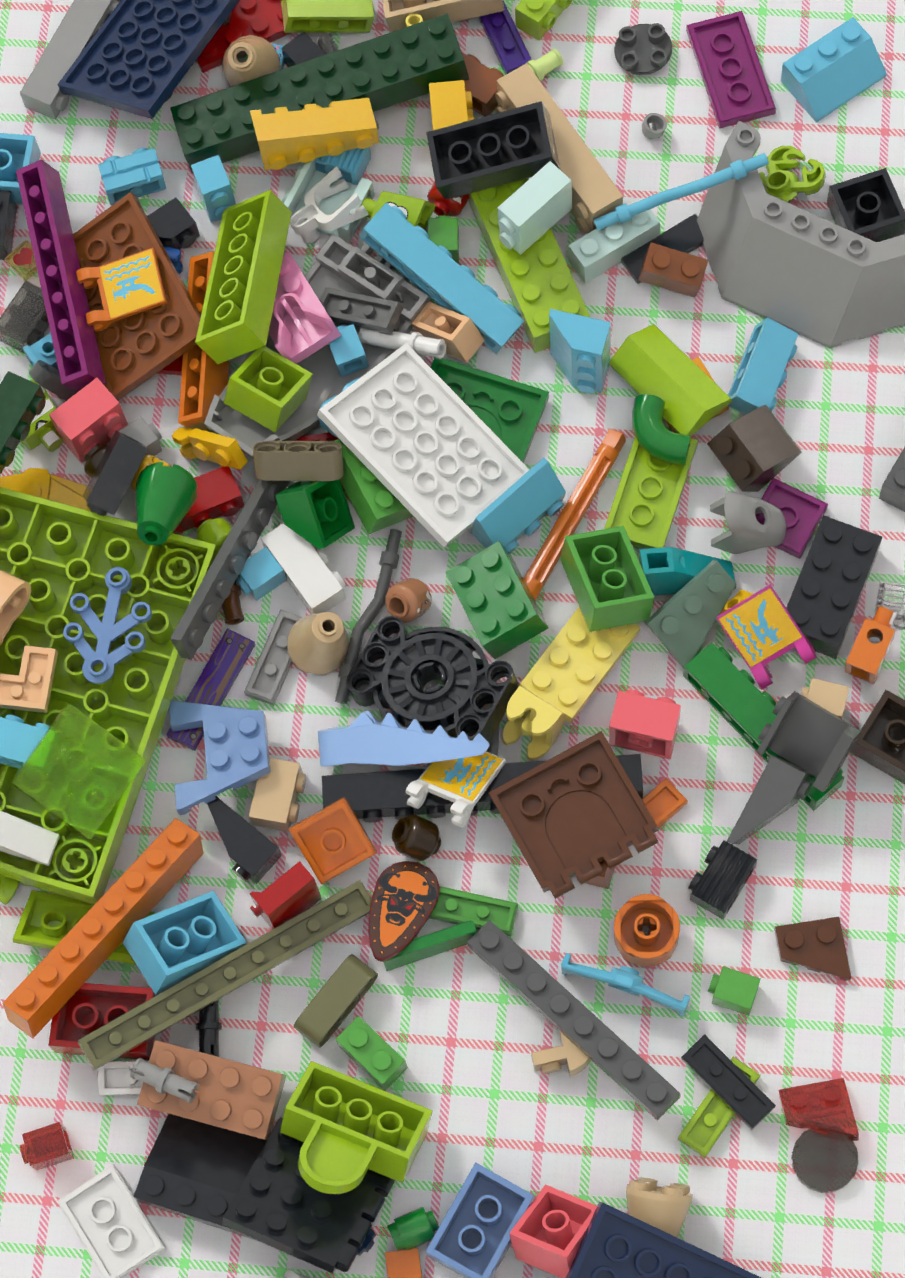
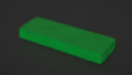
[384,920,477,971]

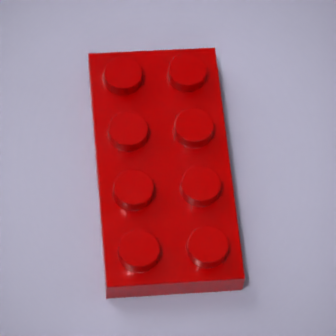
[196,0,291,73]

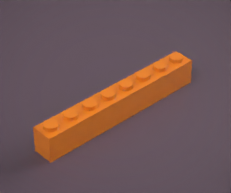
[2,818,204,1039]

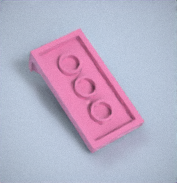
[269,251,341,364]

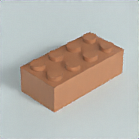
[137,1040,287,1140]

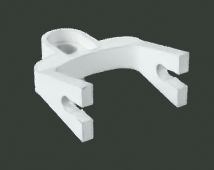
[290,166,369,244]

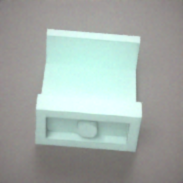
[282,160,375,244]

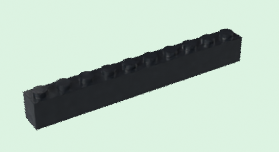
[322,754,643,822]

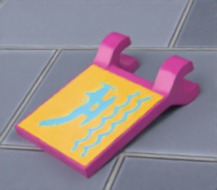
[716,584,817,689]

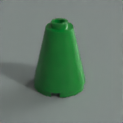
[136,462,198,545]

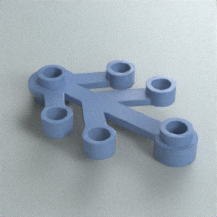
[63,567,152,684]

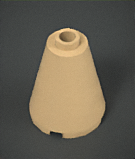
[287,612,349,675]

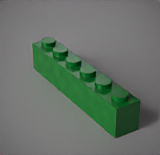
[683,642,844,811]

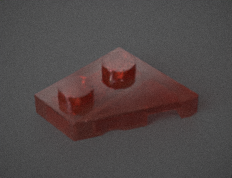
[779,1078,859,1141]

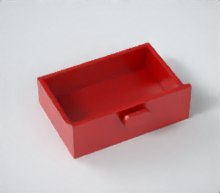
[250,861,322,929]

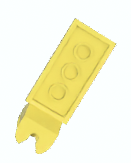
[502,607,640,761]

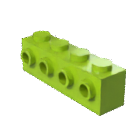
[515,0,572,41]

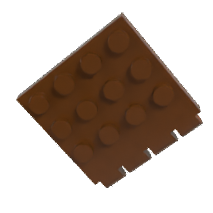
[488,731,658,899]

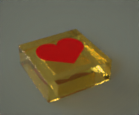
[4,240,37,282]

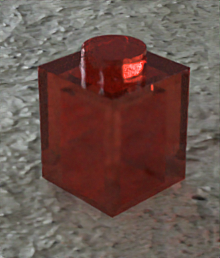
[20,1122,74,1171]

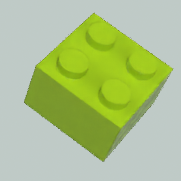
[224,346,313,433]

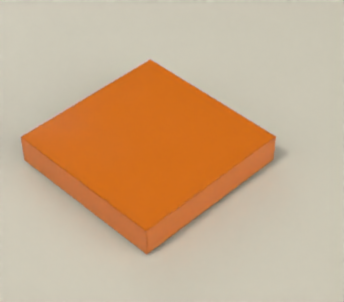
[289,797,377,884]

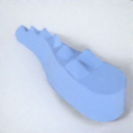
[318,710,490,766]

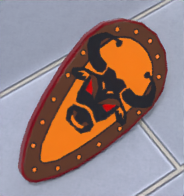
[368,861,440,962]

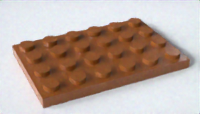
[73,192,201,401]

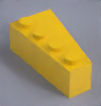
[250,98,379,171]

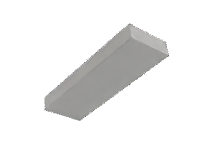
[244,609,302,706]

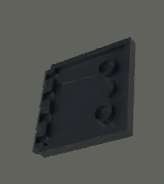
[222,1117,395,1274]

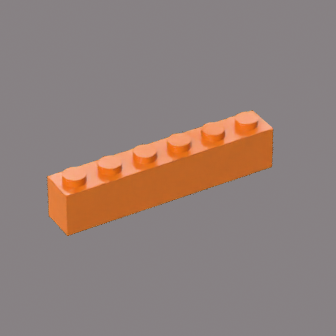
[178,251,229,433]

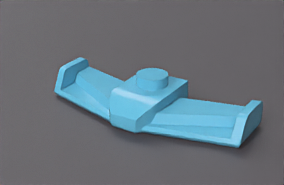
[561,953,690,1016]

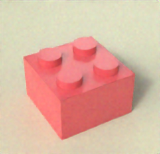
[49,378,128,464]
[609,689,681,759]
[509,1184,597,1278]

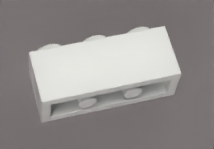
[261,523,346,614]

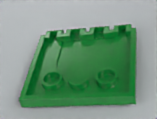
[430,357,549,463]

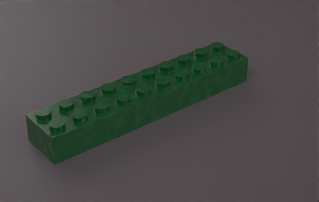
[170,13,469,173]

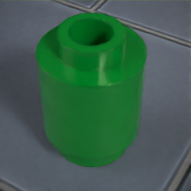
[387,1207,439,1251]

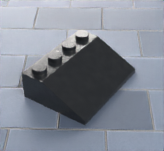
[133,1114,267,1241]

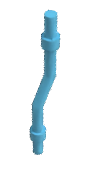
[593,153,769,230]

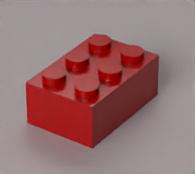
[48,983,158,1060]

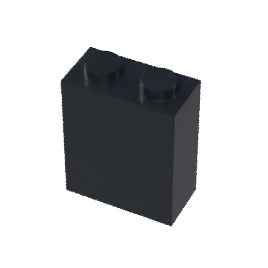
[83,430,148,516]

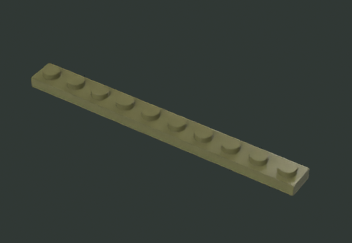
[77,880,372,1071]

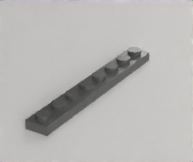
[170,480,290,660]
[467,920,680,1121]

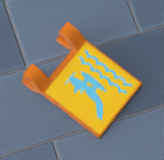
[76,248,167,332]

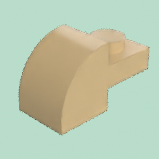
[531,1032,591,1077]

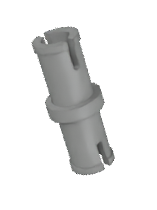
[130,1058,200,1104]

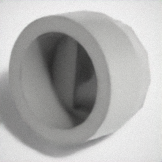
[642,113,667,139]

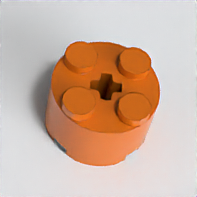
[614,894,680,967]

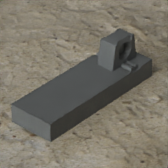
[320,287,403,334]

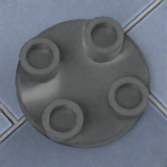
[614,23,672,75]

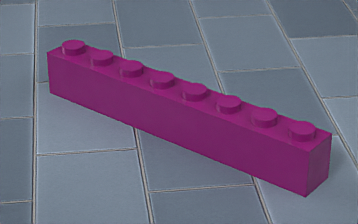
[16,160,106,393]

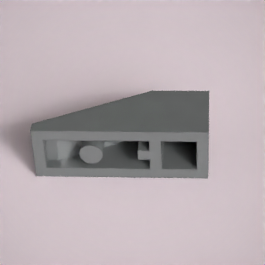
[727,756,812,844]

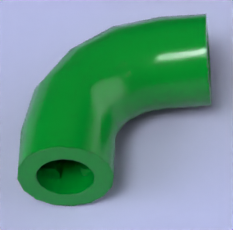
[632,394,690,466]

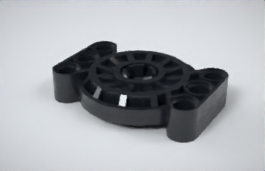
[346,616,519,742]

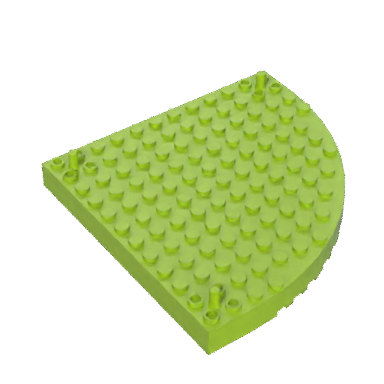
[0,487,218,905]

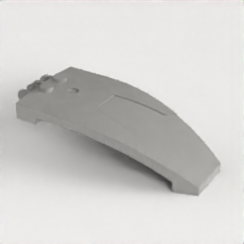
[204,234,430,459]

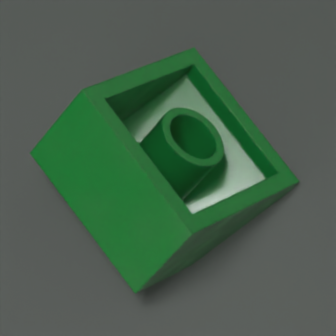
[275,479,355,549]

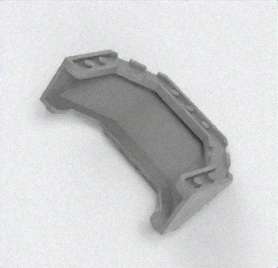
[697,121,905,348]

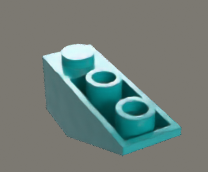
[639,547,736,596]

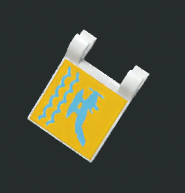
[406,751,506,828]

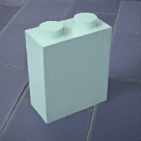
[498,161,572,255]

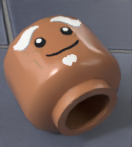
[385,578,431,623]

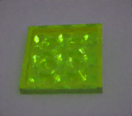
[10,703,146,840]

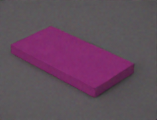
[686,11,776,129]

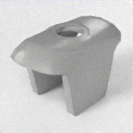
[710,491,787,554]

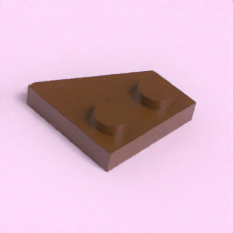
[774,917,851,981]

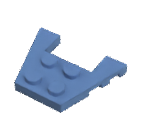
[169,701,271,815]

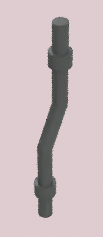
[335,529,402,704]

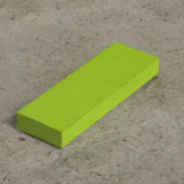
[678,1056,761,1158]

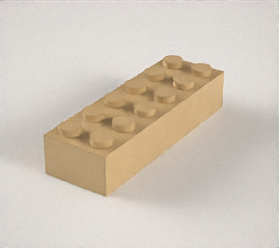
[495,63,623,234]

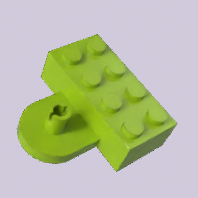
[280,1061,433,1194]

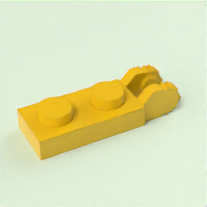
[172,427,248,470]

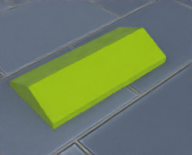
[609,324,732,437]
[13,890,155,965]

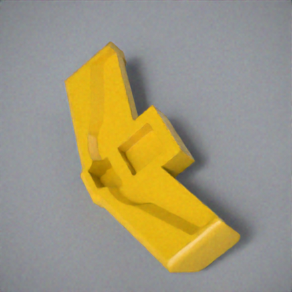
[0,468,93,512]

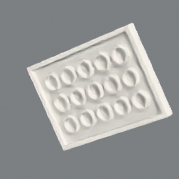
[317,343,529,548]

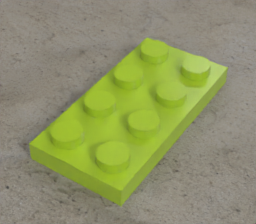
[604,435,698,549]

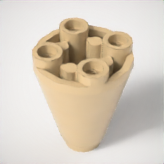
[222,35,280,86]
[626,1177,693,1238]

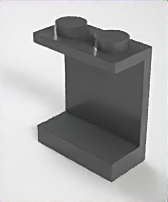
[757,691,862,792]

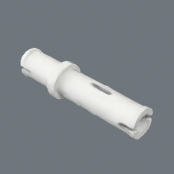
[358,328,446,359]

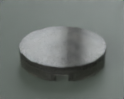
[791,1125,858,1193]

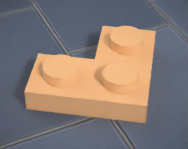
[0,646,58,713]

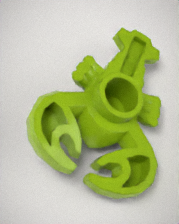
[759,146,826,203]

